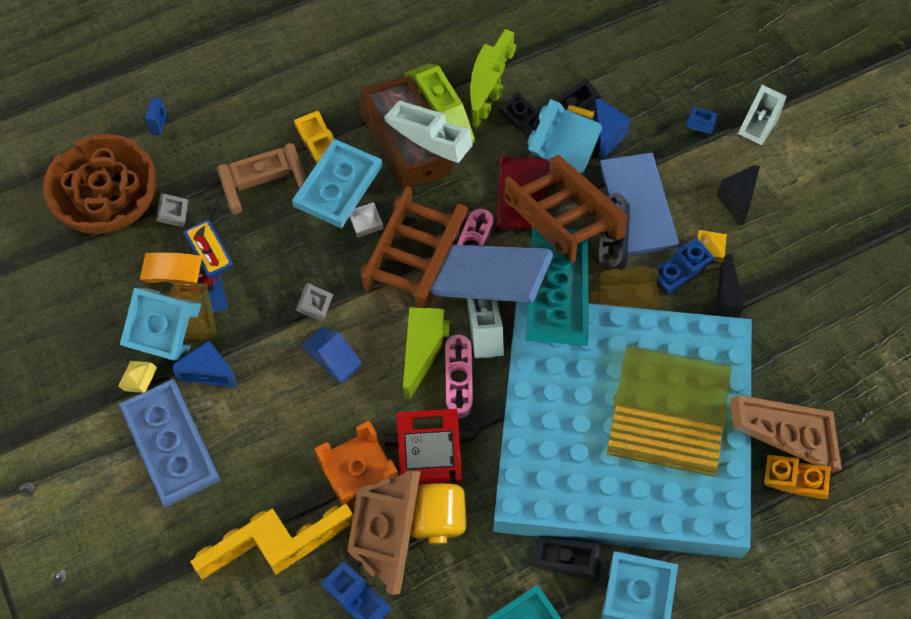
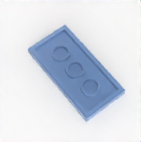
[599,153,679,257]
[430,245,553,303]
[119,378,221,508]

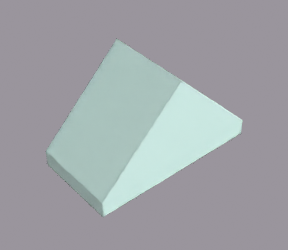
[738,85,787,145]

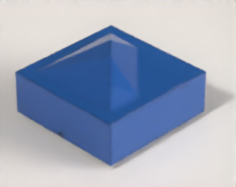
[145,97,167,135]
[686,107,718,134]

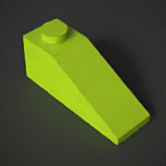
[403,307,450,399]

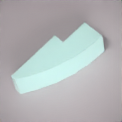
[384,100,473,163]

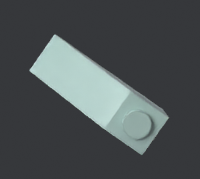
[466,298,504,358]

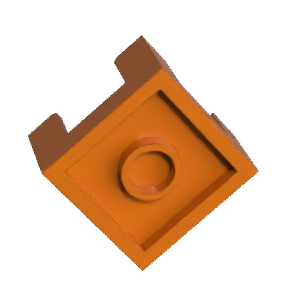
[314,421,398,509]

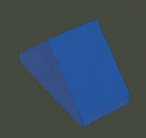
[594,99,631,158]
[301,327,362,384]
[173,341,237,388]

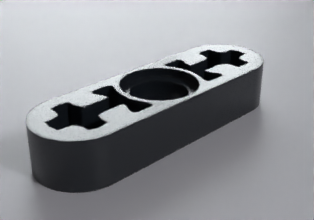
[599,193,630,273]

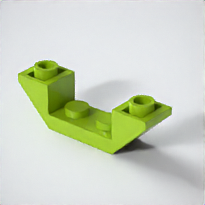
[404,63,475,143]

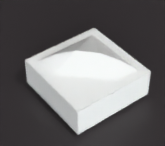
[349,202,383,238]

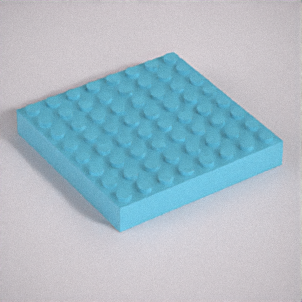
[493,302,752,559]

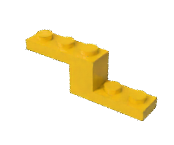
[190,504,353,580]

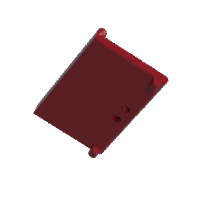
[496,154,548,231]

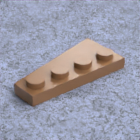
[730,395,842,473]

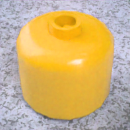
[410,483,467,545]

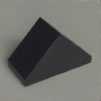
[717,165,760,225]

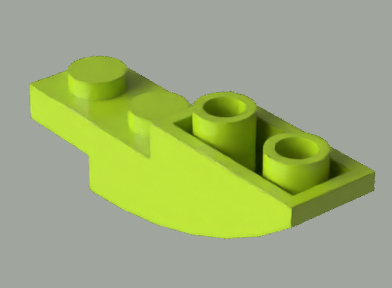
[470,29,516,127]

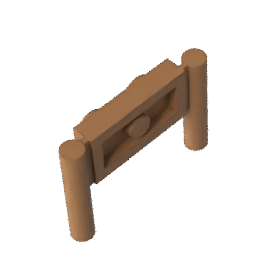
[217,143,307,214]

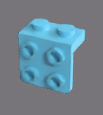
[528,99,602,173]

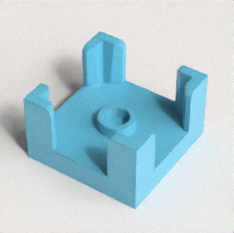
[120,288,201,360]
[601,551,678,619]

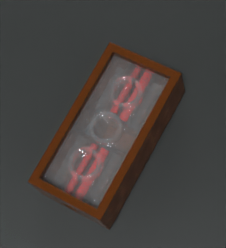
[359,76,453,190]

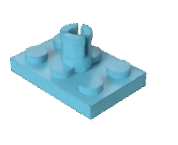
[292,139,382,228]

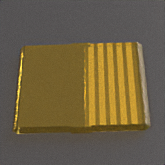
[607,345,732,477]

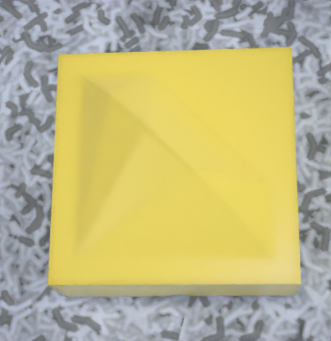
[118,361,157,393]

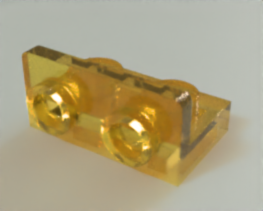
[598,266,661,310]
[166,284,217,343]

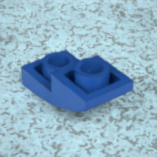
[649,238,715,296]

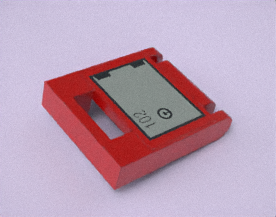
[397,409,462,486]

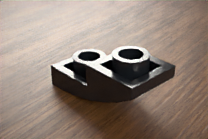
[498,92,542,137]

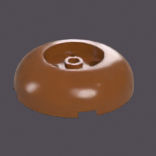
[43,134,156,234]

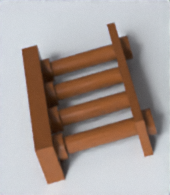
[504,154,628,263]
[360,186,468,308]

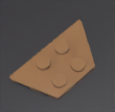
[347,470,420,595]

